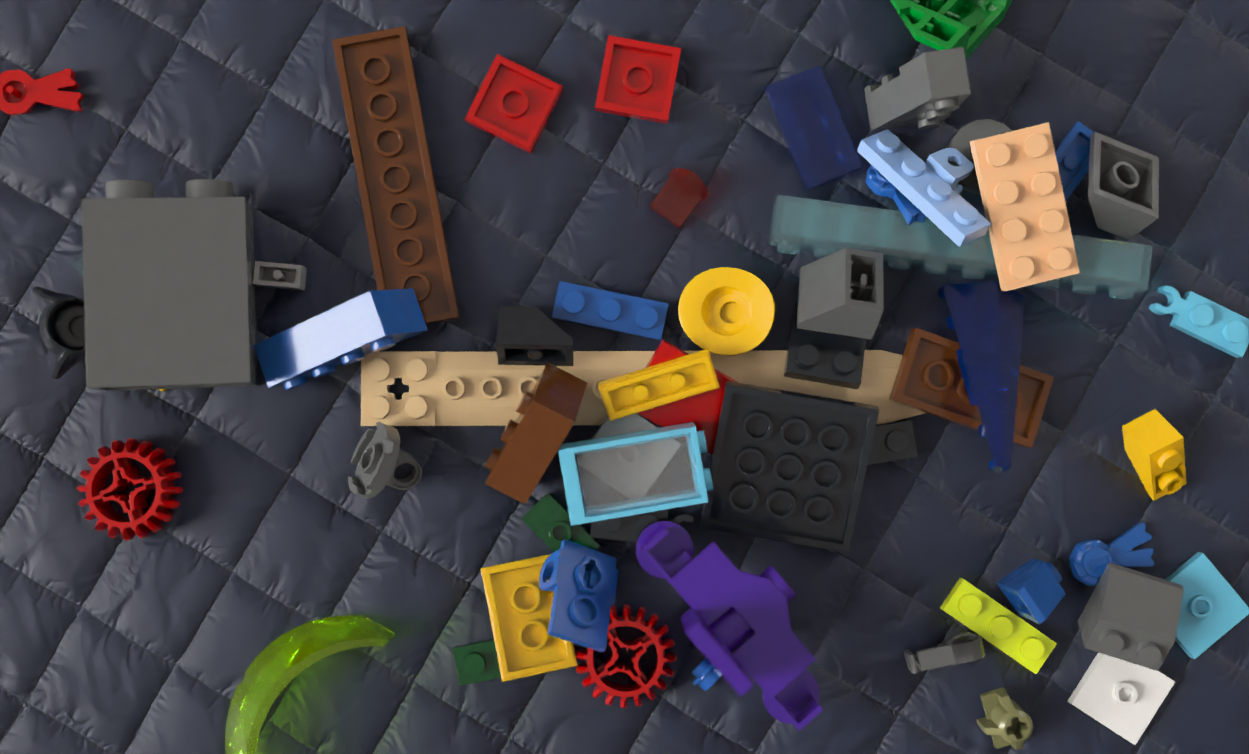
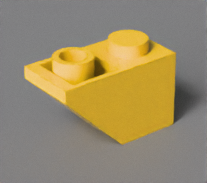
[1122,409,1187,501]

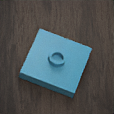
[1165,552,1249,659]

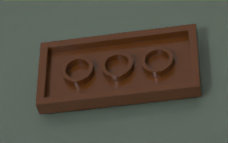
[889,328,1054,448]

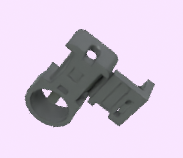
[903,632,986,674]

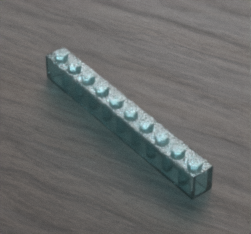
[769,195,1153,299]

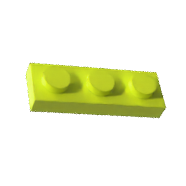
[940,577,1057,674]

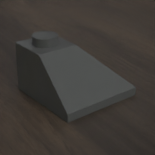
[1088,132,1159,240]

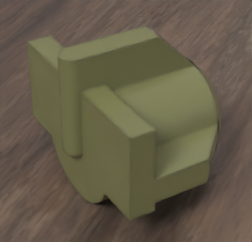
[976,687,1033,750]

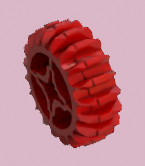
[76,438,184,540]
[575,604,677,708]

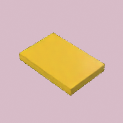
[481,554,577,682]

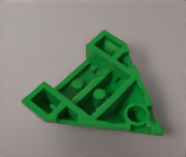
[890,0,1012,59]

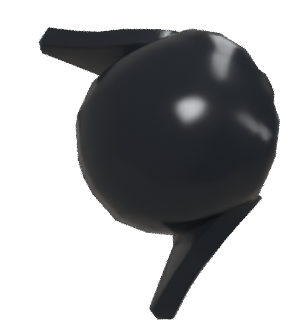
[33,286,86,379]

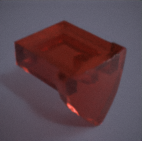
[650,168,709,229]

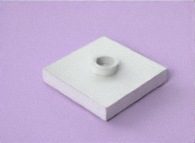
[1067,653,1175,745]

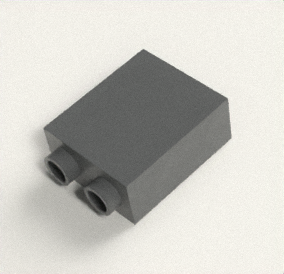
[82,179,258,391]

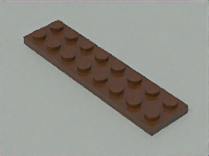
[332,26,460,324]

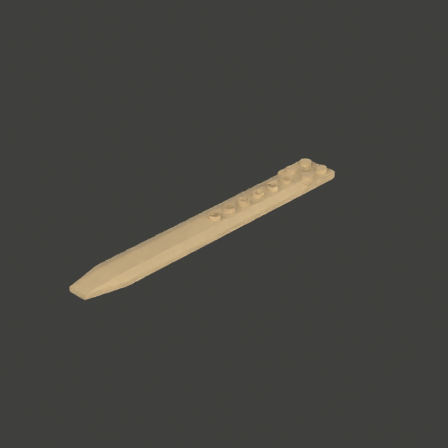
[361,350,925,426]

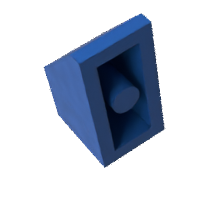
[996,558,1066,624]

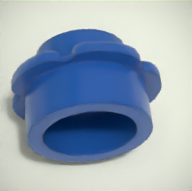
[691,657,722,691]

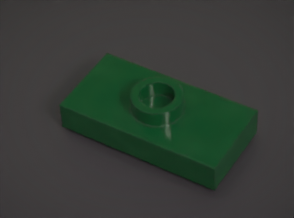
[521,492,600,552]

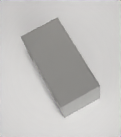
[253,261,307,291]

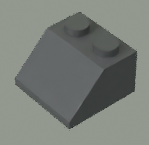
[1078,562,1184,671]

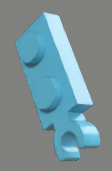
[1149,286,1249,358]

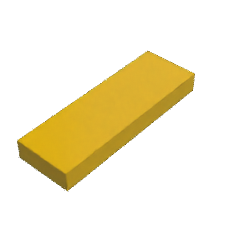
[598,349,720,421]

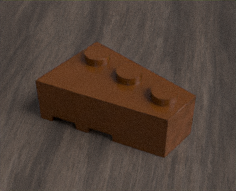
[485,362,587,504]

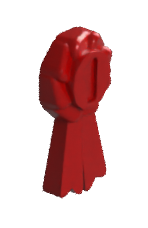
[0,68,84,116]

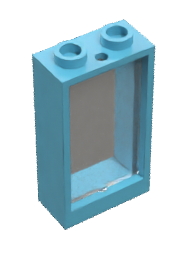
[558,422,713,526]

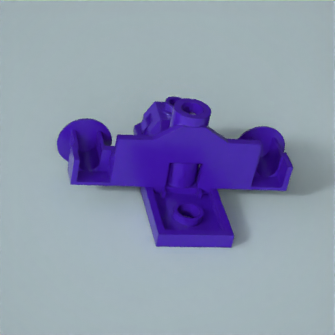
[636,521,823,731]

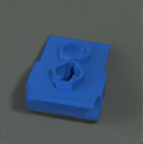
[539,539,619,652]

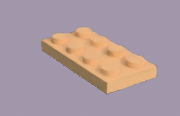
[970,122,1080,291]

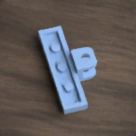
[857,129,991,247]

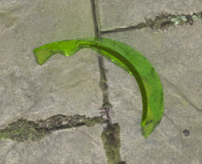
[225,615,395,754]

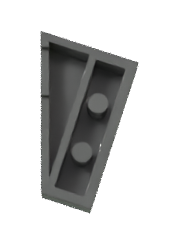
[864,47,971,131]

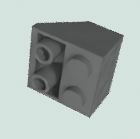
[797,248,884,340]

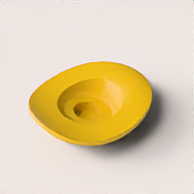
[678,267,775,356]

